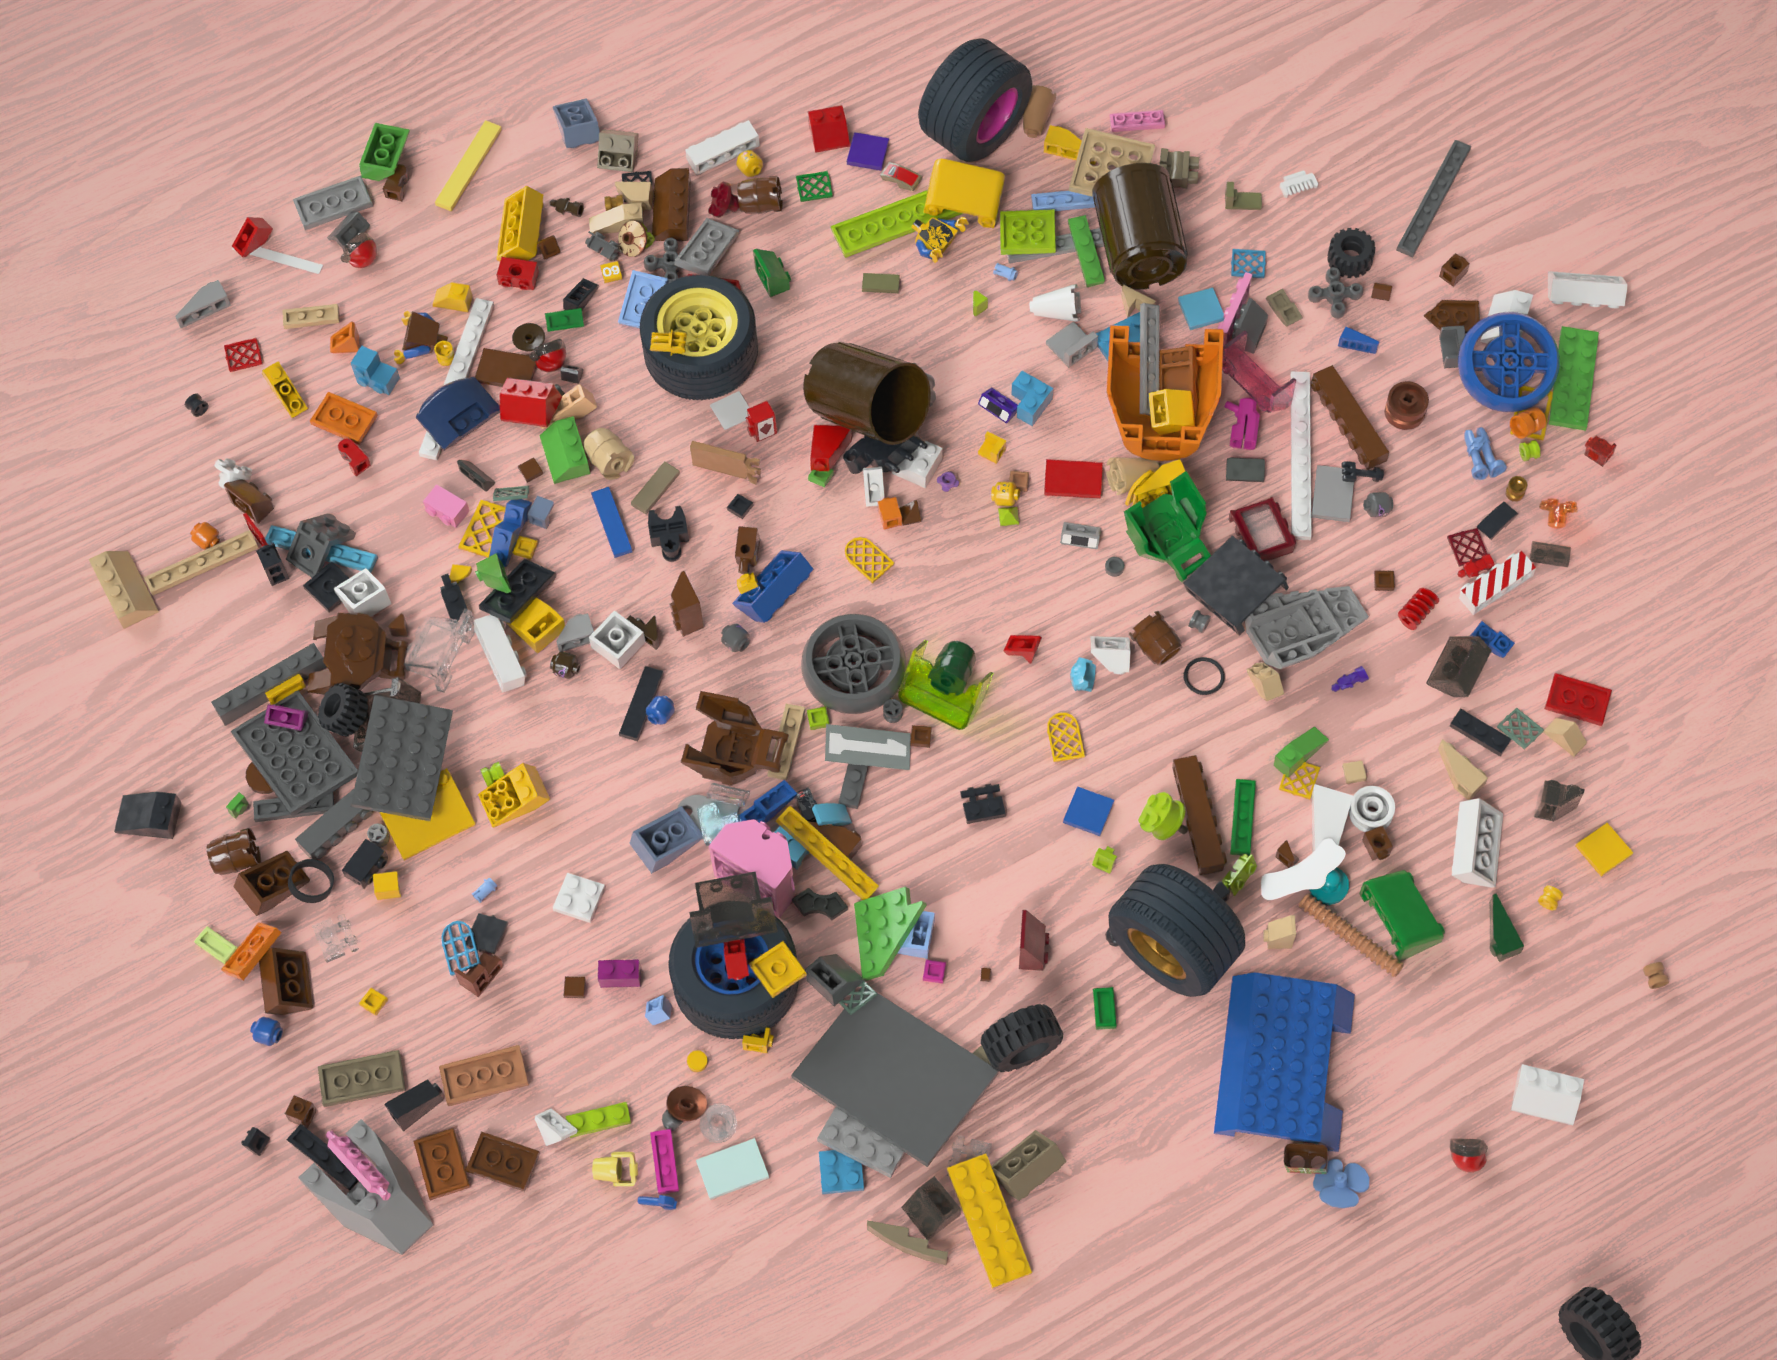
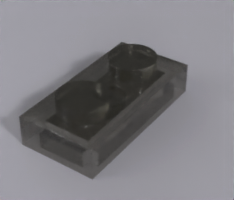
[1529,541,1571,568]

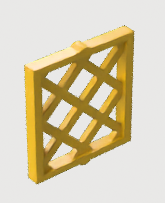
[1279,762,1320,800]

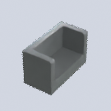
[1439,326,1465,369]

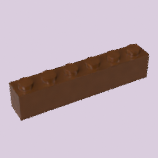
[1311,365,1389,470]
[1172,755,1227,875]

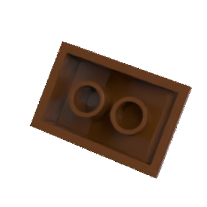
[233,851,310,916]

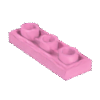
[1110,110,1165,132]

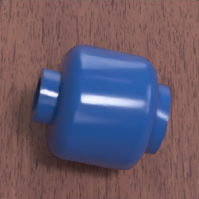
[646,696,675,725]
[250,1016,283,1046]

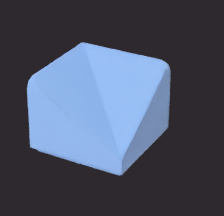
[645,995,672,1025]

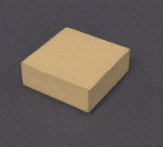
[1342,761,1367,784]

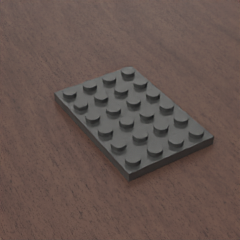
[231,690,358,817]
[351,695,453,821]

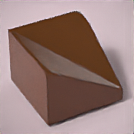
[1275,840,1299,868]

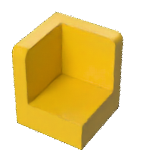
[978,431,1006,464]
[373,872,401,900]

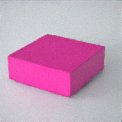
[923,959,946,984]

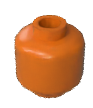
[190,522,220,550]

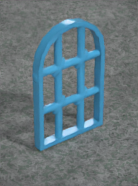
[441,921,481,976]

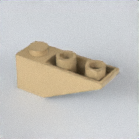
[1438,740,1488,800]

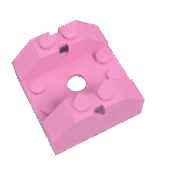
[709,819,796,918]

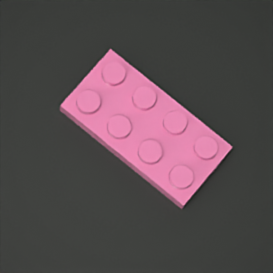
[1218,272,1252,353]

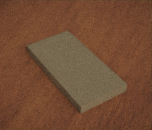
[318,1050,406,1107]

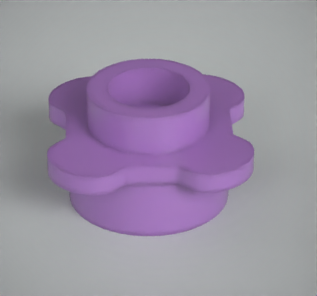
[937,471,959,492]

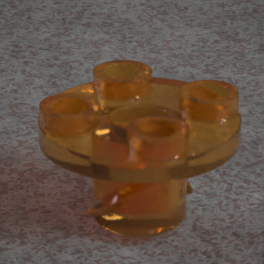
[1539,498,1578,529]

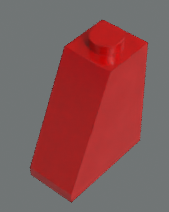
[810,425,852,471]

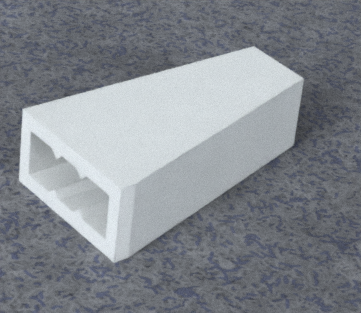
[1311,784,1353,853]

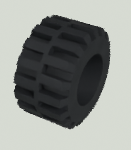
[1327,228,1376,278]
[318,683,368,737]

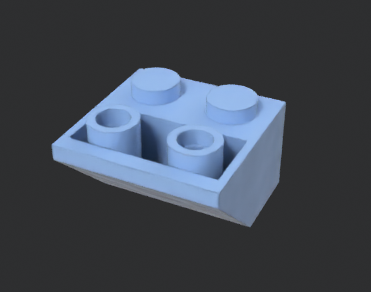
[897,911,935,959]

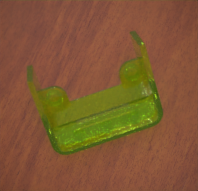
[898,640,994,730]

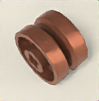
[1384,381,1429,430]

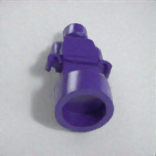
[1331,666,1369,692]

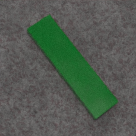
[1230,779,1256,856]

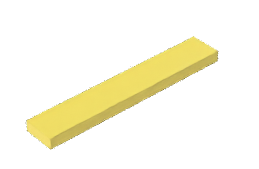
[435,120,502,212]

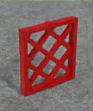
[224,338,263,372]
[243,513,268,546]

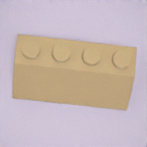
[89,551,159,629]

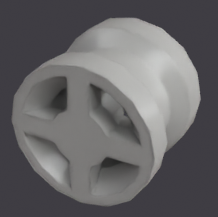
[367,823,390,848]

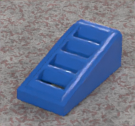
[1338,327,1379,354]

